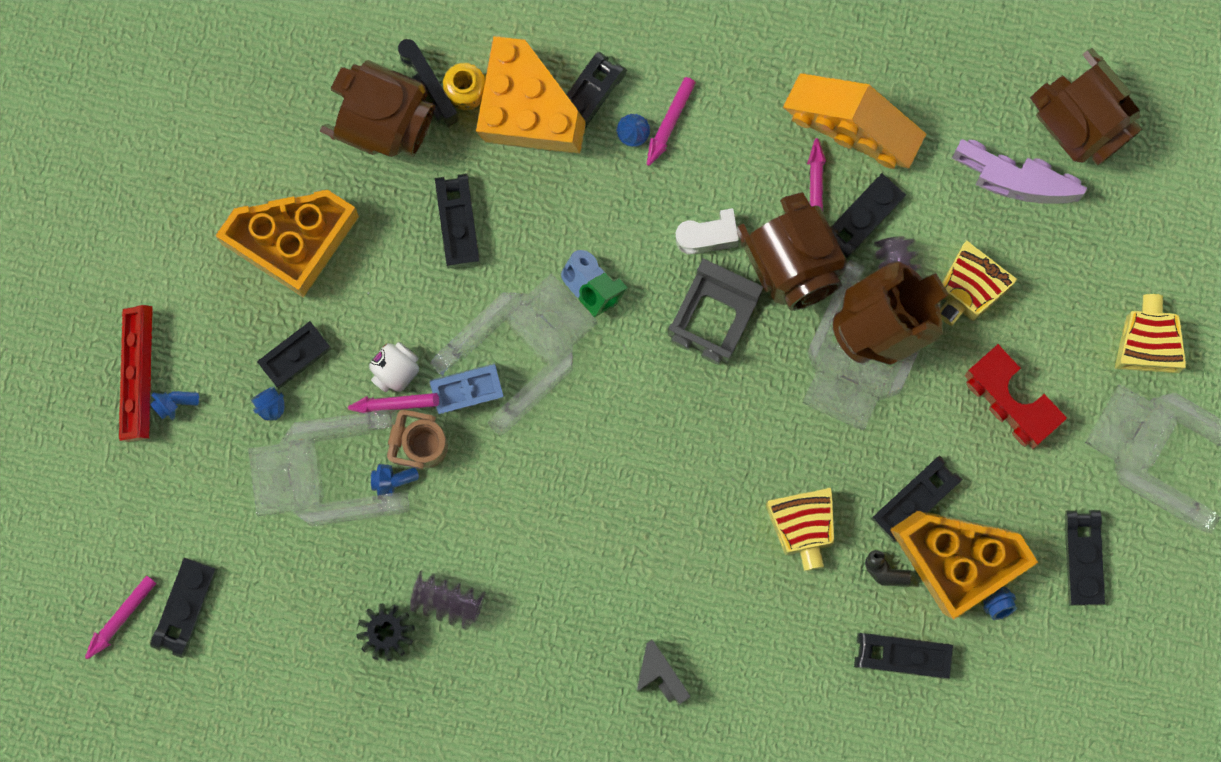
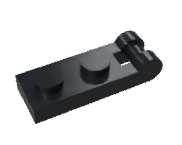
[398,39,459,127]
[566,51,627,129]
[435,173,480,269]
[830,173,906,259]
[871,455,963,543]
[1065,510,1105,606]
[150,558,217,658]
[854,633,953,679]

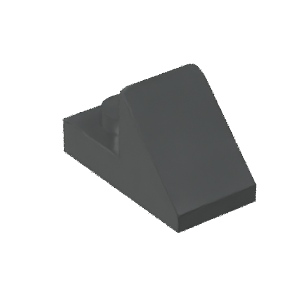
[637,639,691,705]

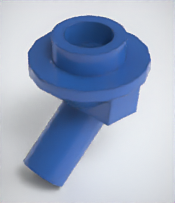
[150,391,199,421]
[371,464,419,497]

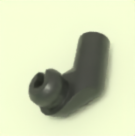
[865,550,911,587]

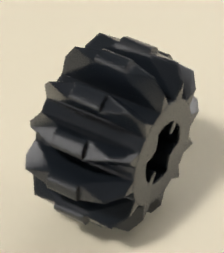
[356,603,415,662]

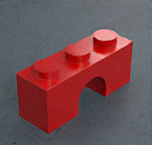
[964,344,1067,449]

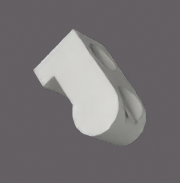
[676,208,739,254]

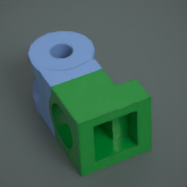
[561,250,628,318]

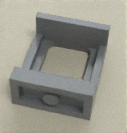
[668,258,763,365]

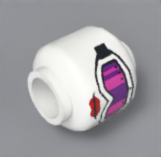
[369,342,419,393]

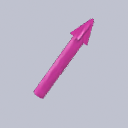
[647,77,696,166]
[807,138,826,212]
[348,393,439,416]
[85,575,157,659]

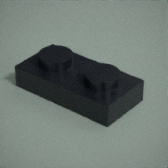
[257,321,331,390]

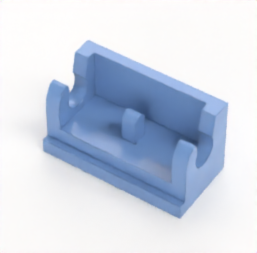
[430,363,504,414]

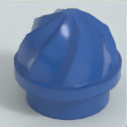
[617,114,650,147]
[251,386,285,421]
[983,586,1017,620]

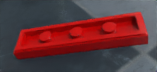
[119,305,153,442]

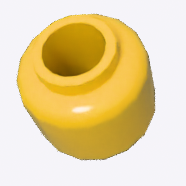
[443,63,485,110]

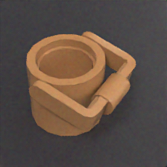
[387,410,448,470]

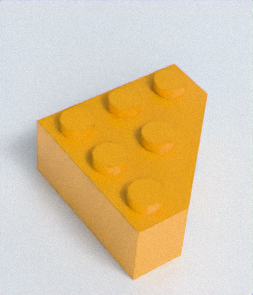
[476,36,586,154]
[783,73,926,169]
[215,189,359,298]
[890,511,1038,619]

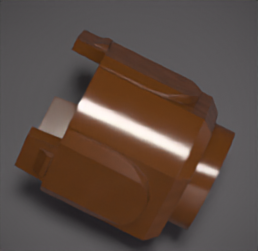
[1030,48,1143,166]
[319,60,435,157]
[737,192,848,311]
[833,261,949,365]

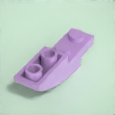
[952,139,1087,204]

